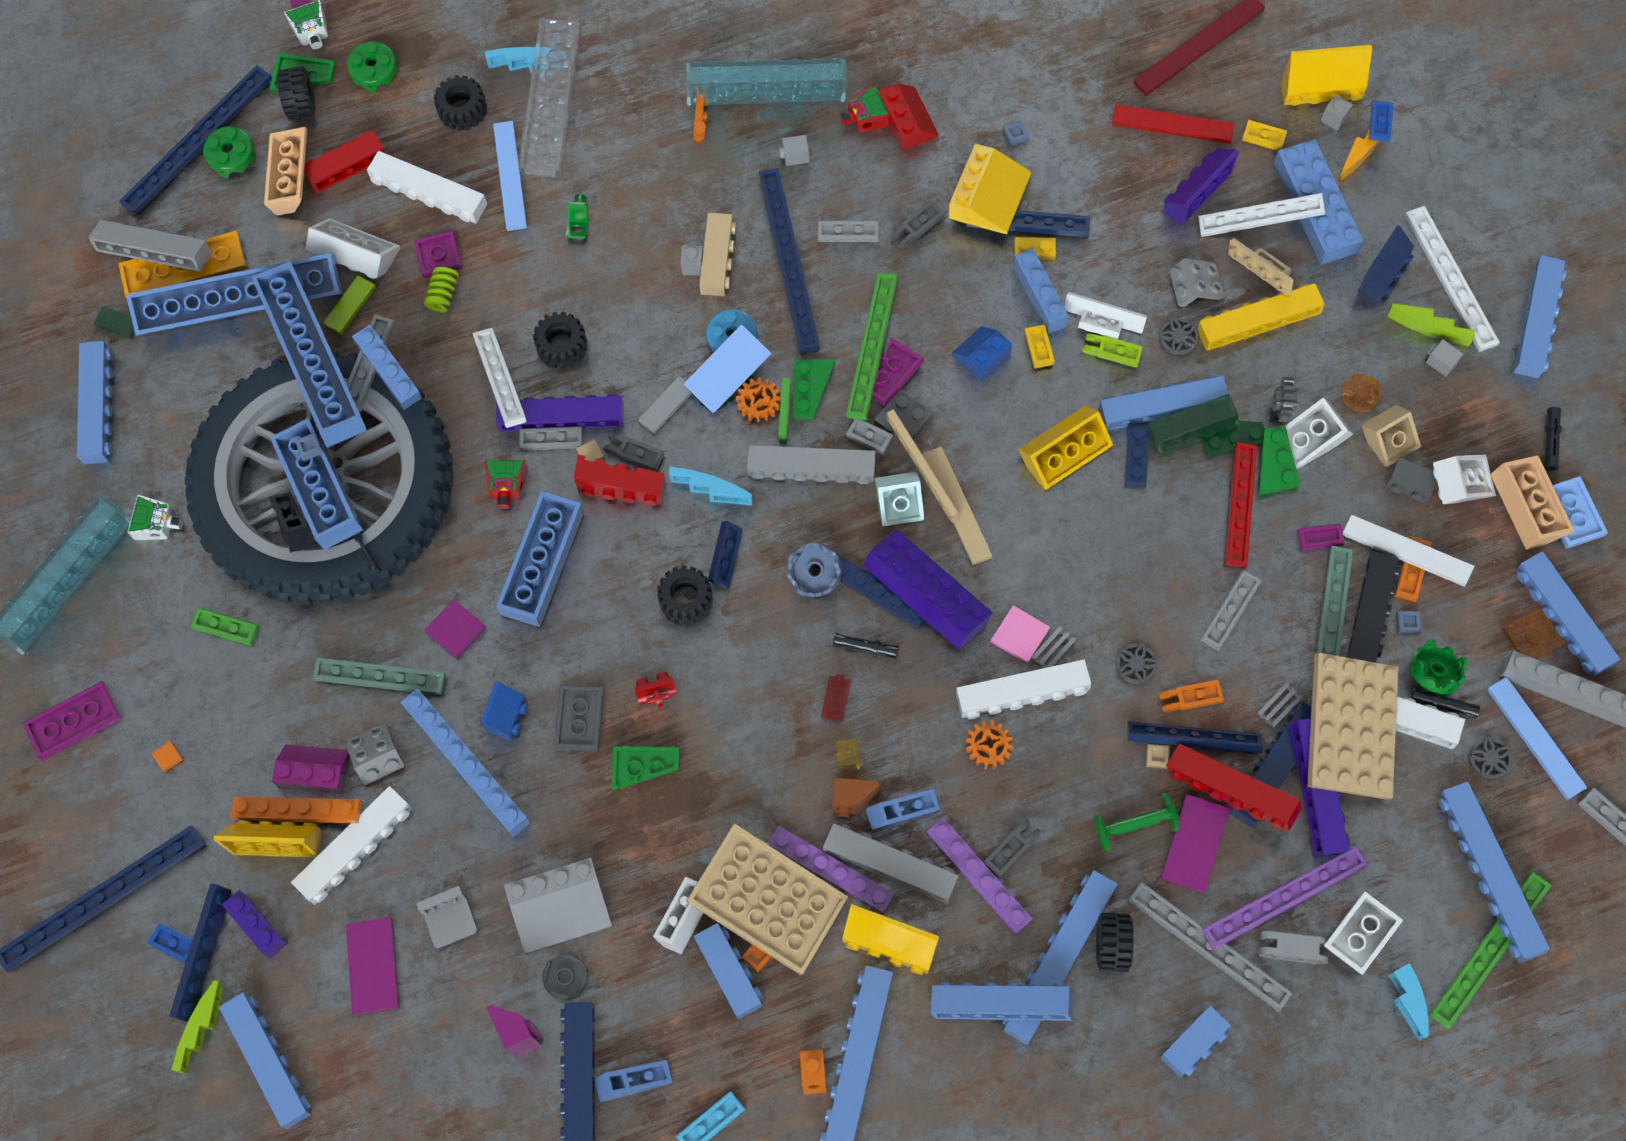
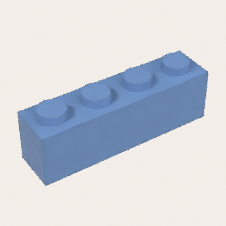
[1013,248,1069,334]
[352,325,421,410]
[694,923,764,1020]

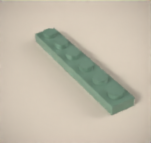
[1316,546,1353,656]
[313,658,446,695]

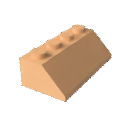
[264,127,307,216]
[1490,455,1574,550]

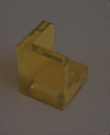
[835,738,861,769]

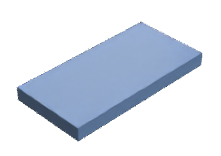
[684,324,772,413]

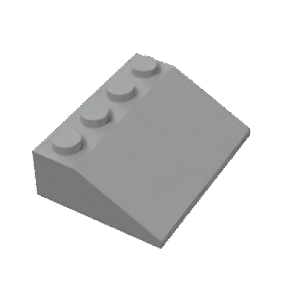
[504,858,612,954]

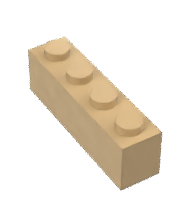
[699,213,736,296]

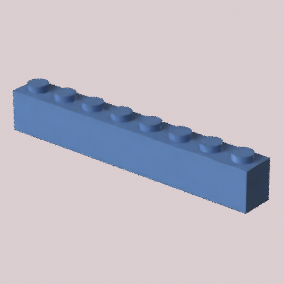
[400,688,530,838]
[1438,782,1550,963]
[1002,870,1117,1045]
[820,966,893,1141]

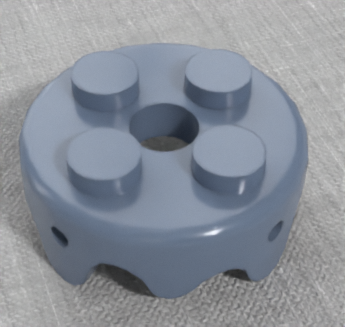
[787,543,842,597]

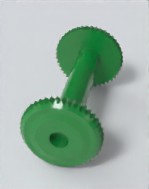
[1093,793,1180,852]

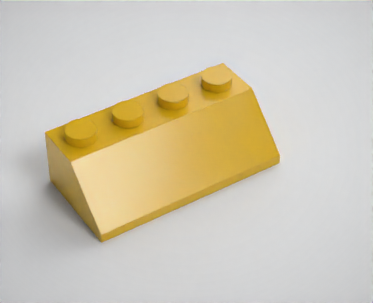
[1018,405,1113,490]

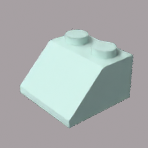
[875,472,924,526]

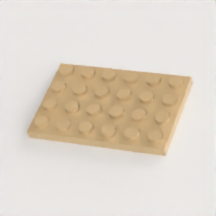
[1307,653,1398,800]
[686,823,848,975]

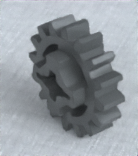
[1273,376,1298,423]

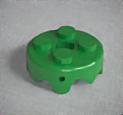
[347,41,399,93]
[203,126,256,178]
[1410,639,1468,694]

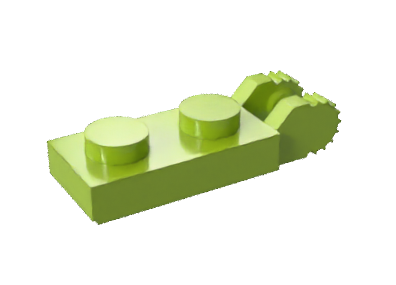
[1082,333,1143,368]

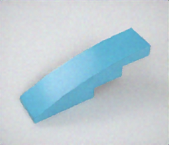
[484,47,568,73]
[669,467,753,505]

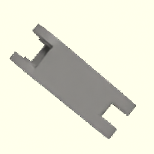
[1259,931,1329,964]

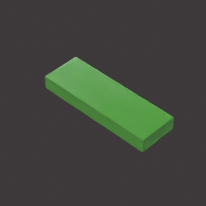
[778,378,791,444]
[190,607,260,646]

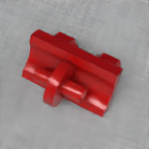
[634,671,677,708]

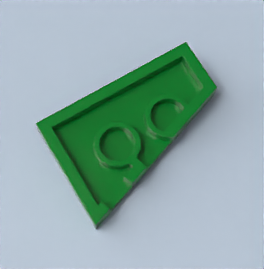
[269,52,336,92]
[793,359,836,420]
[1258,425,1300,496]
[611,746,680,791]

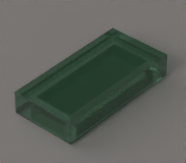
[93,306,135,339]

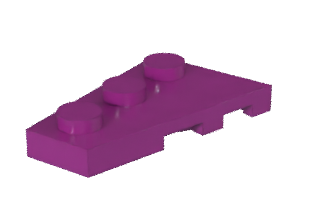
[872,337,924,406]

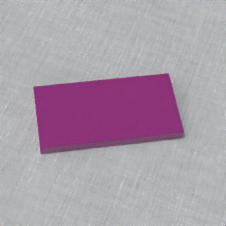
[23,681,122,761]
[1161,794,1230,894]
[346,917,399,1015]

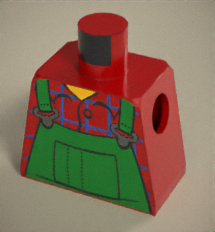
[840,85,890,132]
[485,459,528,509]

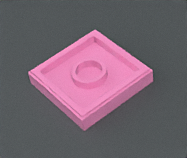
[991,605,1050,664]

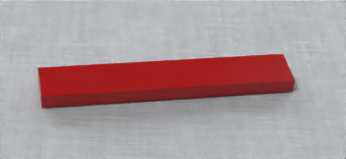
[1112,104,1235,144]
[1224,442,1257,568]

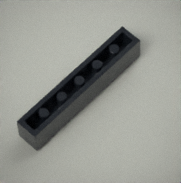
[1346,551,1400,663]

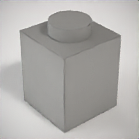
[1321,95,1353,131]
[779,135,809,166]
[681,245,703,276]
[1426,340,1463,377]

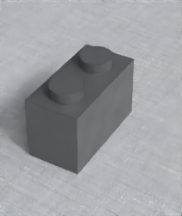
[1386,457,1437,503]

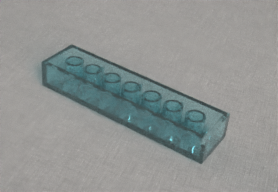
[686,58,847,105]
[0,494,131,655]

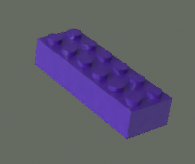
[863,529,993,650]

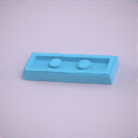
[676,1091,745,1141]

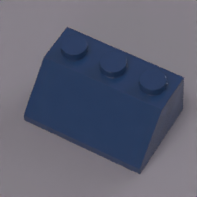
[1358,225,1414,303]

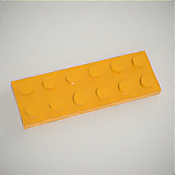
[118,231,247,299]

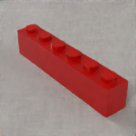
[1166,744,1302,831]

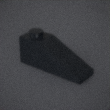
[269,492,311,553]

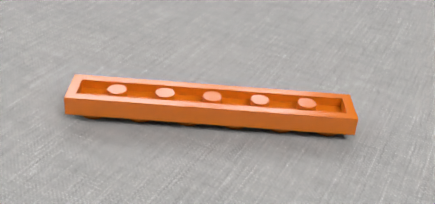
[230,797,362,823]

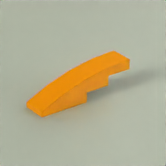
[1339,130,1379,180]

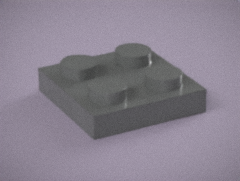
[874,390,933,442]

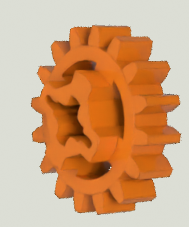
[736,377,781,422]
[965,720,1013,769]

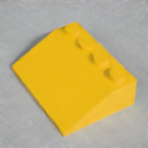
[1280,45,1372,106]
[949,143,1032,234]
[213,820,323,857]
[842,904,939,975]

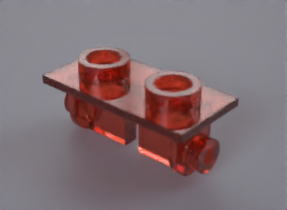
[821,674,851,722]

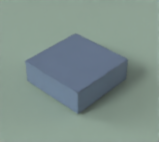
[1003,120,1029,146]
[295,432,324,461]
[1396,611,1422,634]

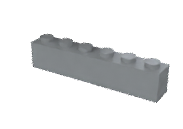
[88,220,212,272]
[747,445,875,484]
[1499,650,1626,728]
[823,823,959,905]

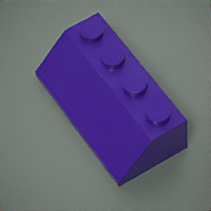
[1163,148,1239,226]

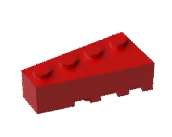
[573,454,666,506]

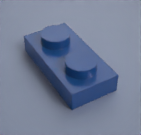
[1369,100,1394,142]
[147,923,193,963]

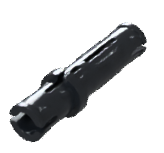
[1544,407,1562,471]
[832,632,899,660]
[1410,688,1480,719]

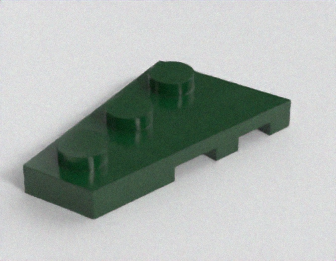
[1195,418,1265,458]

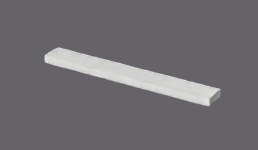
[1405,206,1500,352]

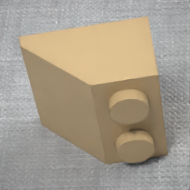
[1361,405,1421,467]

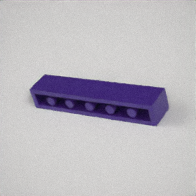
[496,394,624,432]
[1289,719,1350,856]

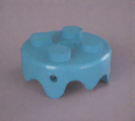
[706,309,758,353]

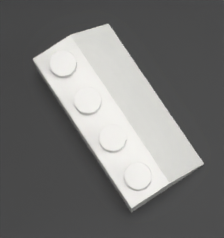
[305,218,400,278]

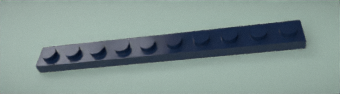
[119,65,272,216]
[759,168,820,353]
[0,825,205,972]

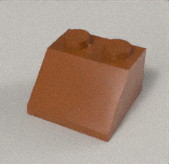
[832,778,880,819]

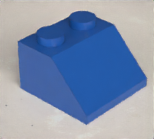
[952,326,1012,381]
[481,681,528,741]

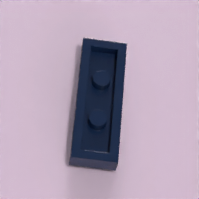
[1124,423,1150,487]
[708,521,743,589]

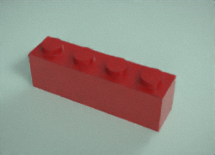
[304,130,386,194]

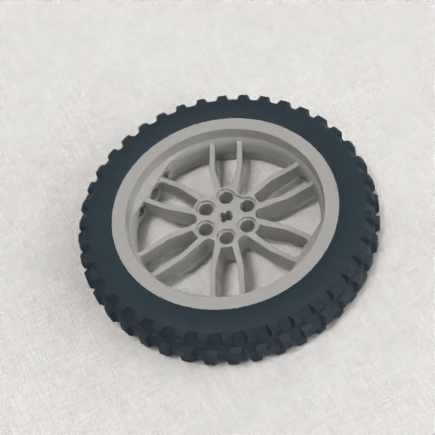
[185,351,454,605]

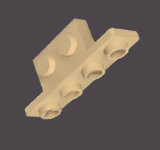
[1228,238,1293,296]

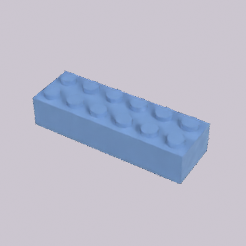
[1274,139,1363,265]
[270,418,363,550]
[496,491,584,627]

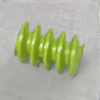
[424,267,459,313]

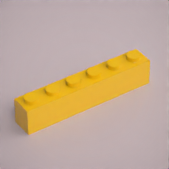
[1197,283,1325,351]

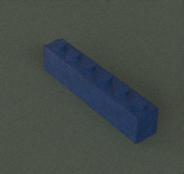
[1230,702,1312,828]
[560,1002,595,1141]

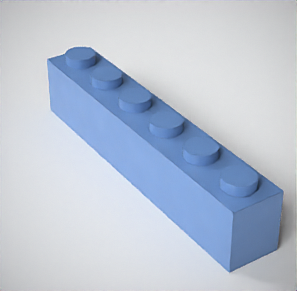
[1513,255,1567,378]
[77,341,113,465]
[1098,376,1230,431]
[1515,551,1621,678]
[930,982,1073,1021]
[219,992,311,1129]

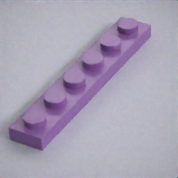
[926,818,1033,935]
[768,826,895,914]

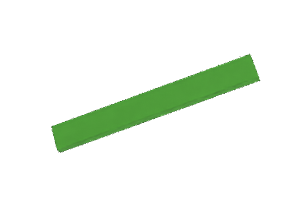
[846,272,899,420]
[1429,871,1552,1029]

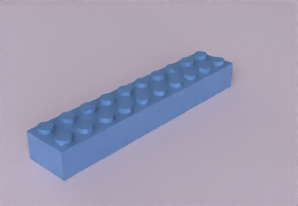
[126,253,343,335]
[251,261,367,447]

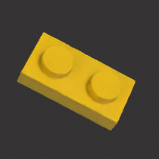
[1242,120,1287,151]
[1014,237,1056,260]
[1024,324,1055,369]

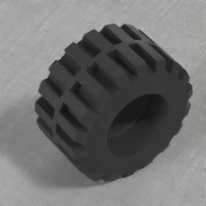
[277,66,316,120]
[434,75,487,131]
[533,312,588,369]
[657,565,713,625]
[1096,913,1134,972]

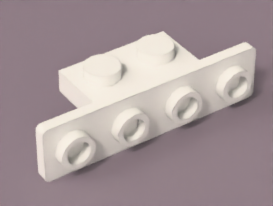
[1064,292,1147,339]

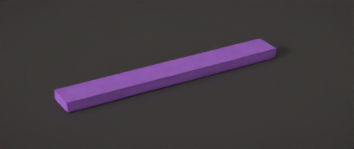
[1202,846,1368,950]

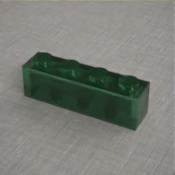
[1149,393,1239,453]

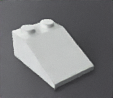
[1286,398,1353,470]
[1433,455,1496,504]
[1324,892,1403,975]

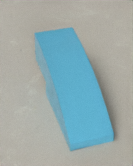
[1389,963,1429,1041]

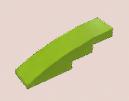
[1387,303,1475,346]
[171,980,225,1074]

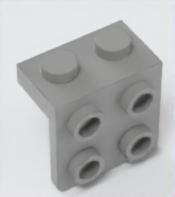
[1169,258,1224,307]
[346,724,405,786]
[416,885,477,948]

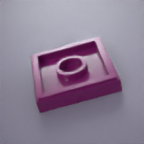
[414,230,463,278]
[424,599,486,659]

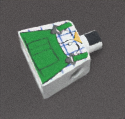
[284,0,328,49]
[128,495,183,540]

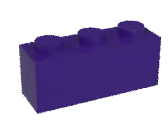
[222,889,288,959]

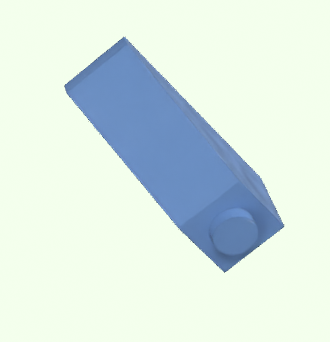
[866,789,940,830]
[594,1060,673,1102]

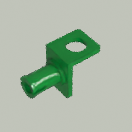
[566,194,589,239]

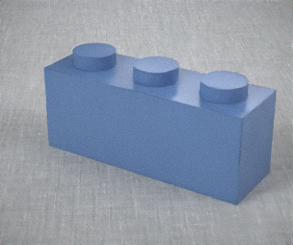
[1160,1005,1231,1078]

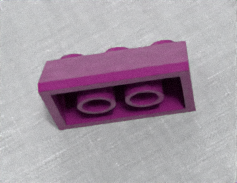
[272,744,350,794]
[486,1005,542,1058]

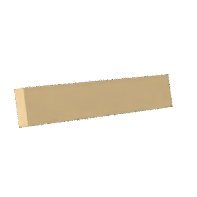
[887,409,959,523]
[922,446,992,566]

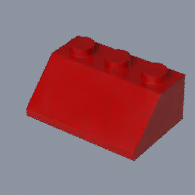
[879,83,939,151]

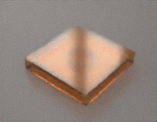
[1502,608,1565,660]

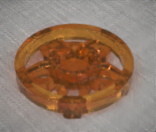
[1341,373,1382,412]

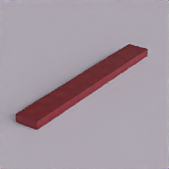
[1133,0,1265,96]

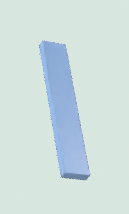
[493,121,527,231]
[1487,677,1587,800]

